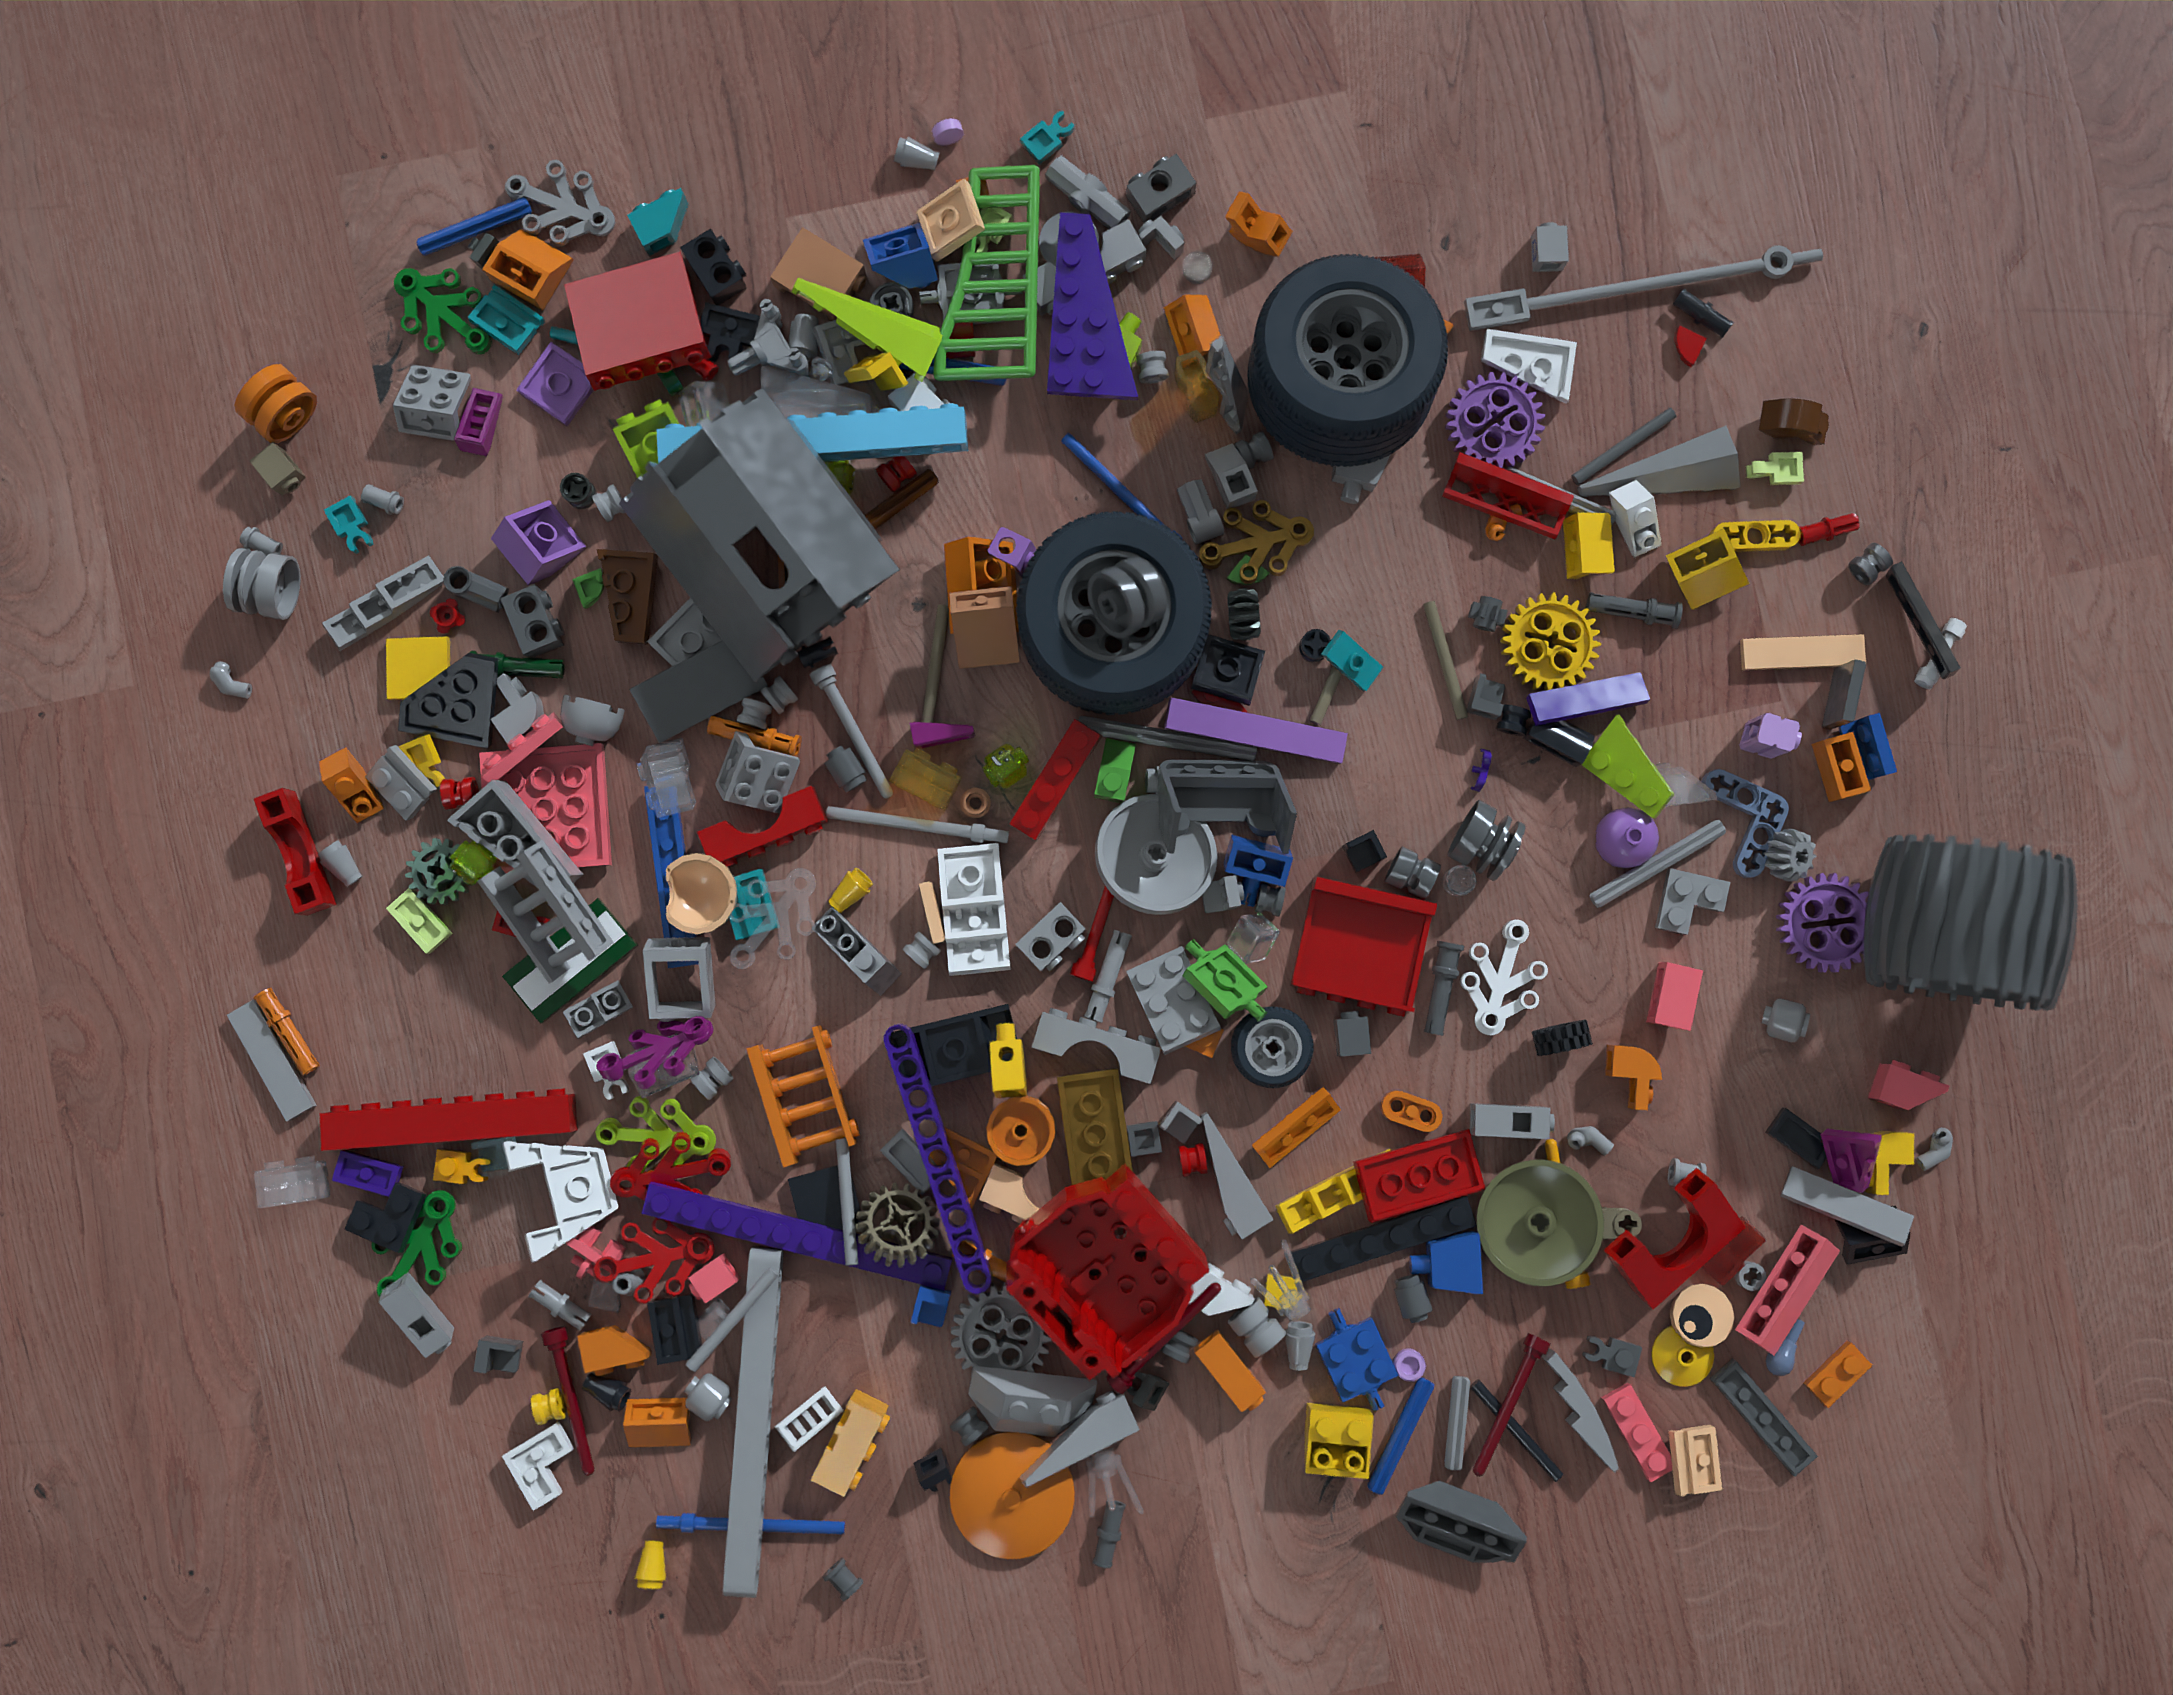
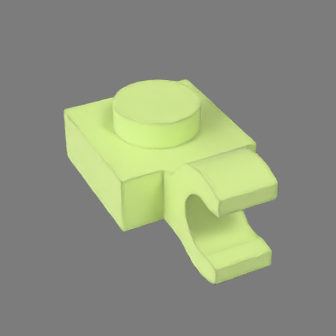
[1746,452,1804,485]

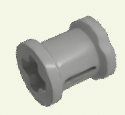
[1668,1158,1707,1186]

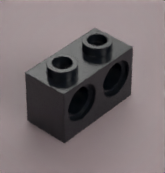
[680,228,747,306]

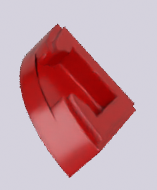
[1674,325,1707,367]

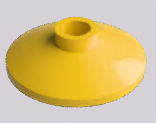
[1651,1325,1714,1387]

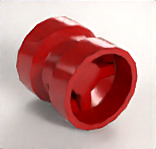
[875,456,917,493]
[440,777,479,810]

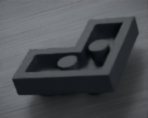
[344,1183,427,1253]

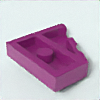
[1821,1128,1882,1193]

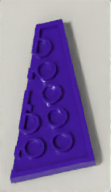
[1047,212,1138,401]

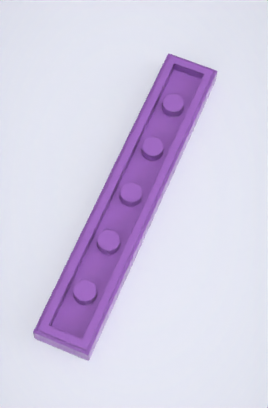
[1164,697,1348,764]

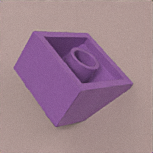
[491,500,586,585]

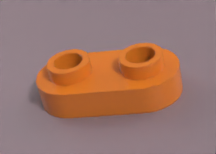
[1381,1090,1443,1132]

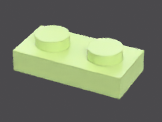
[386,888,453,954]

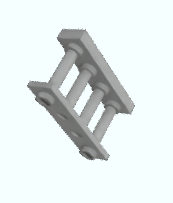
[478,839,614,984]

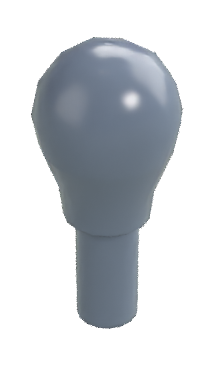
[1765,1319,1805,1376]

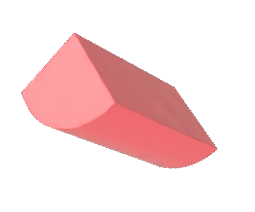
[1646,962,1703,1031]

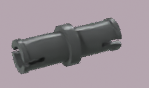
[1092,1500,1126,1568]

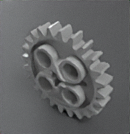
[951,1283,1052,1376]

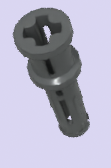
[1586,592,1683,629]
[1424,941,1465,1036]

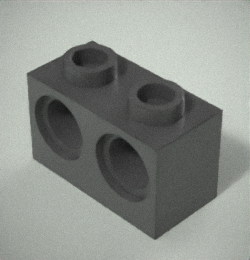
[500,584,565,658]

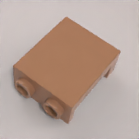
[770,227,867,321]
[950,586,1020,669]

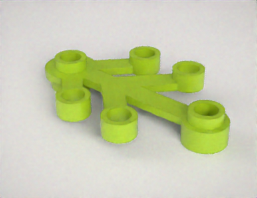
[595,1096,716,1172]

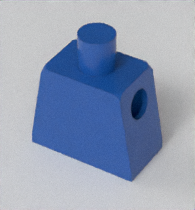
[1409,1231,1483,1294]

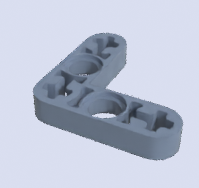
[1701,769,1789,878]

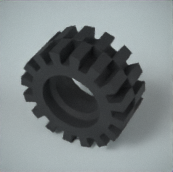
[1532,1020,1593,1056]

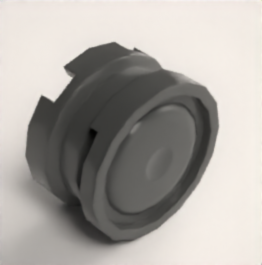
[870,282,914,318]

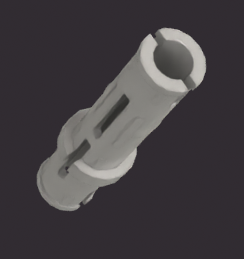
[1084,930,1132,1023]

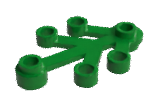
[394,268,492,355]
[371,1190,462,1297]

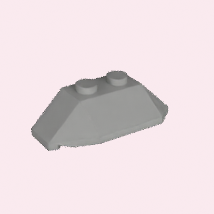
[968,1366,1097,1437]

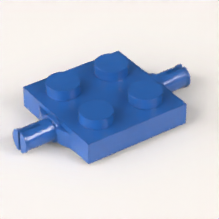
[1315,1308,1399,1411]

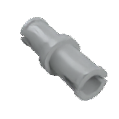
[528,1280,592,1331]

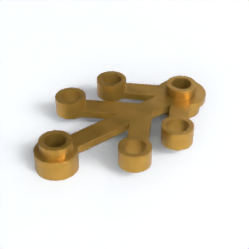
[1199,500,1314,584]

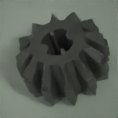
[1227,588,1261,641]

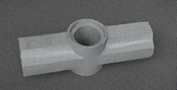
[1045,155,1131,229]

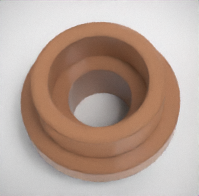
[960,788,991,818]

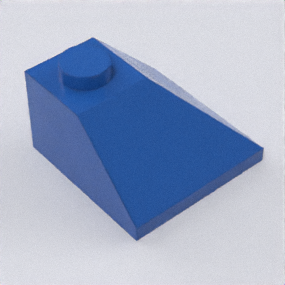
[863,223,938,289]

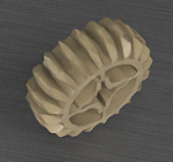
[855,1182,940,1268]

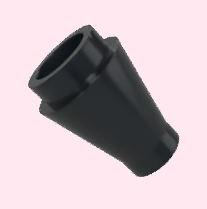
[582,1373,631,1412]

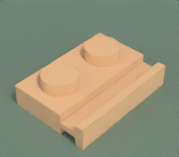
[1668,1425,1722,1496]

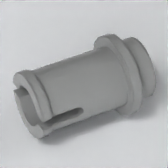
[361,484,404,515]
[239,527,283,556]

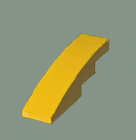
[1275,1149,1391,1234]

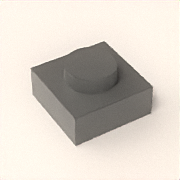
[1127,1121,1162,1157]

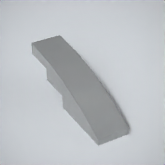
[322,555,444,651]
[1542,1348,1619,1473]

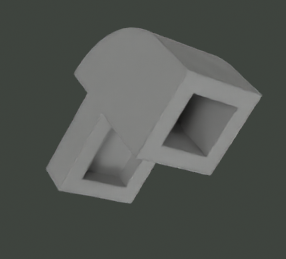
[490,674,544,744]

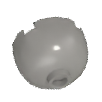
[560,695,625,746]

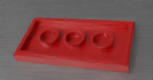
[1353,1129,1486,1223]

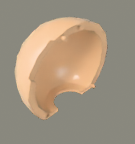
[666,853,737,934]

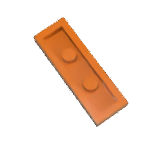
[1252,1087,1341,1168]

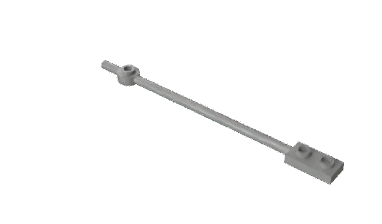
[1464,246,1823,331]

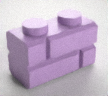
[1739,713,1802,759]

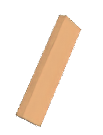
[1740,634,1866,671]

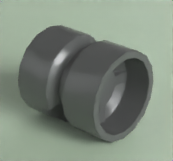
[1384,846,1441,900]

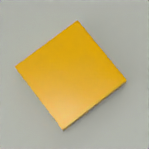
[386,636,450,700]

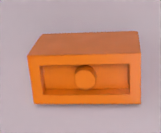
[1163,294,1221,364]
[623,1398,691,1447]

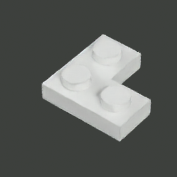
[502,1421,574,1511]

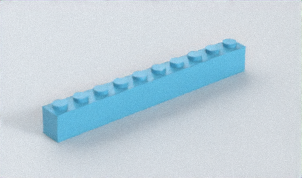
[657,403,968,463]

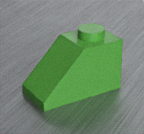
[1094,738,1136,803]

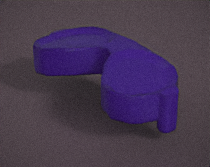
[1470,748,1492,792]

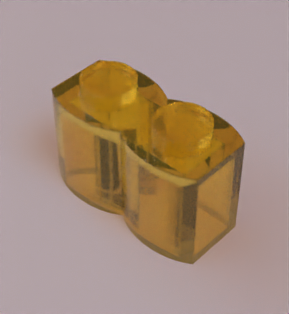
[1174,350,1219,423]

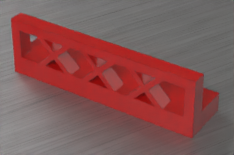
[1442,452,1575,540]

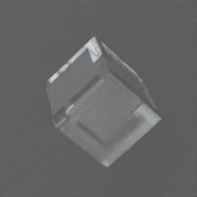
[1226,913,1280,964]
[698,1298,731,1340]

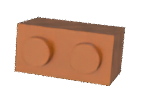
[1811,732,1871,802]

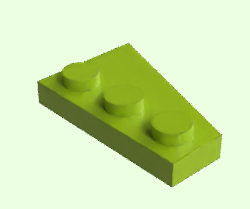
[1582,714,1674,819]

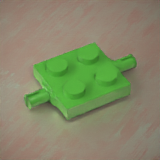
[1182,939,1268,1022]

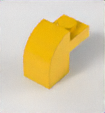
[1865,1131,1914,1195]

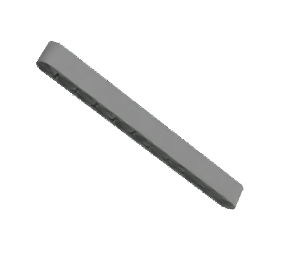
[723,1247,783,1598]

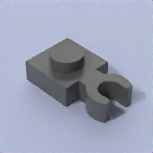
[1582,1336,1643,1378]

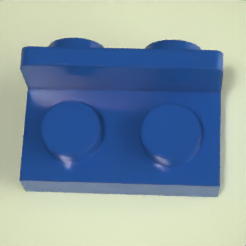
[1838,713,1897,780]

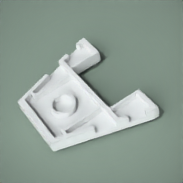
[502,1141,619,1263]

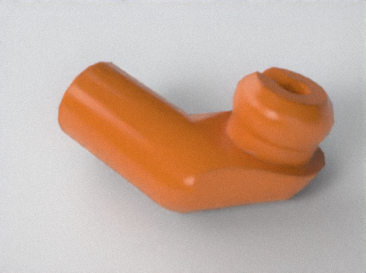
[1485,503,1522,541]

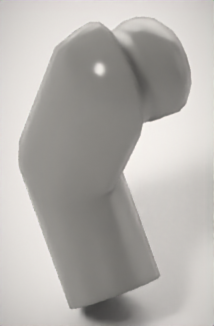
[209,662,252,699]
[1567,1126,1614,1156]
[1916,1128,1953,1171]

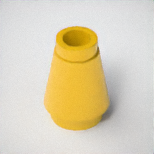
[828,868,873,913]
[634,1541,666,1589]

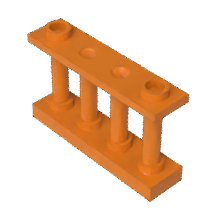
[746,1025,860,1168]

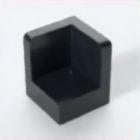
[1342,830,1387,873]

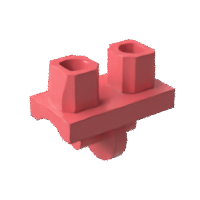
[566,1226,626,1280]

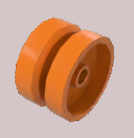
[234,364,317,443]
[986,1096,1055,1166]

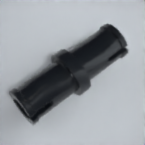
[1672,288,1734,338]

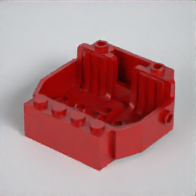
[1006,1164,1210,1381]

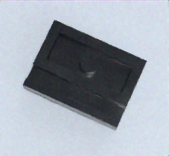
[647,1294,702,1365]

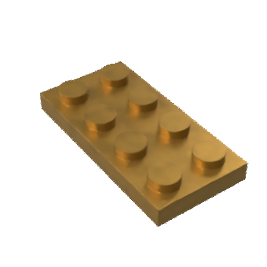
[1057,1068,1133,1185]

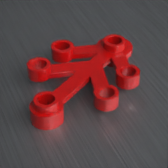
[610,1132,731,1201]
[593,1218,715,1304]

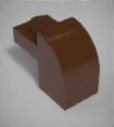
[1759,398,1829,445]

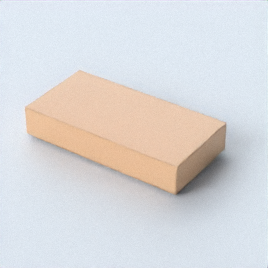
[919,881,946,945]

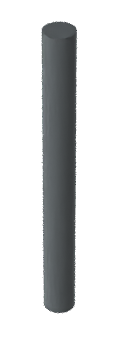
[1571,407,1676,485]

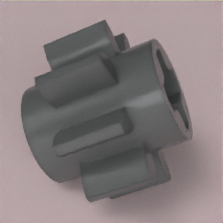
[1468,596,1508,632]

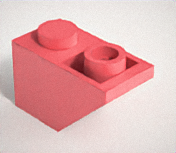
[1868,1060,1949,1110]

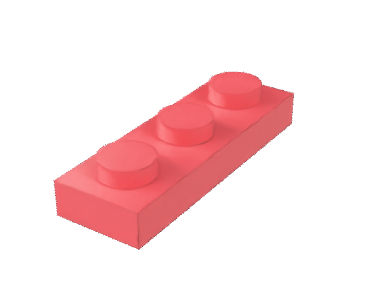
[482,712,563,783]
[1601,1382,1672,1483]

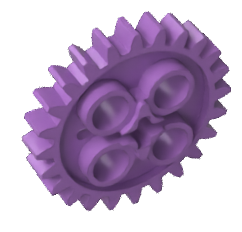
[1445,372,1545,468]
[1776,873,1869,972]

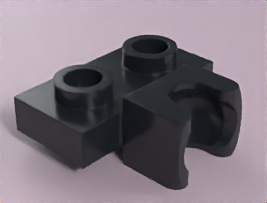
[700,302,760,362]

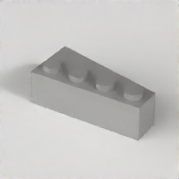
[447,780,583,887]

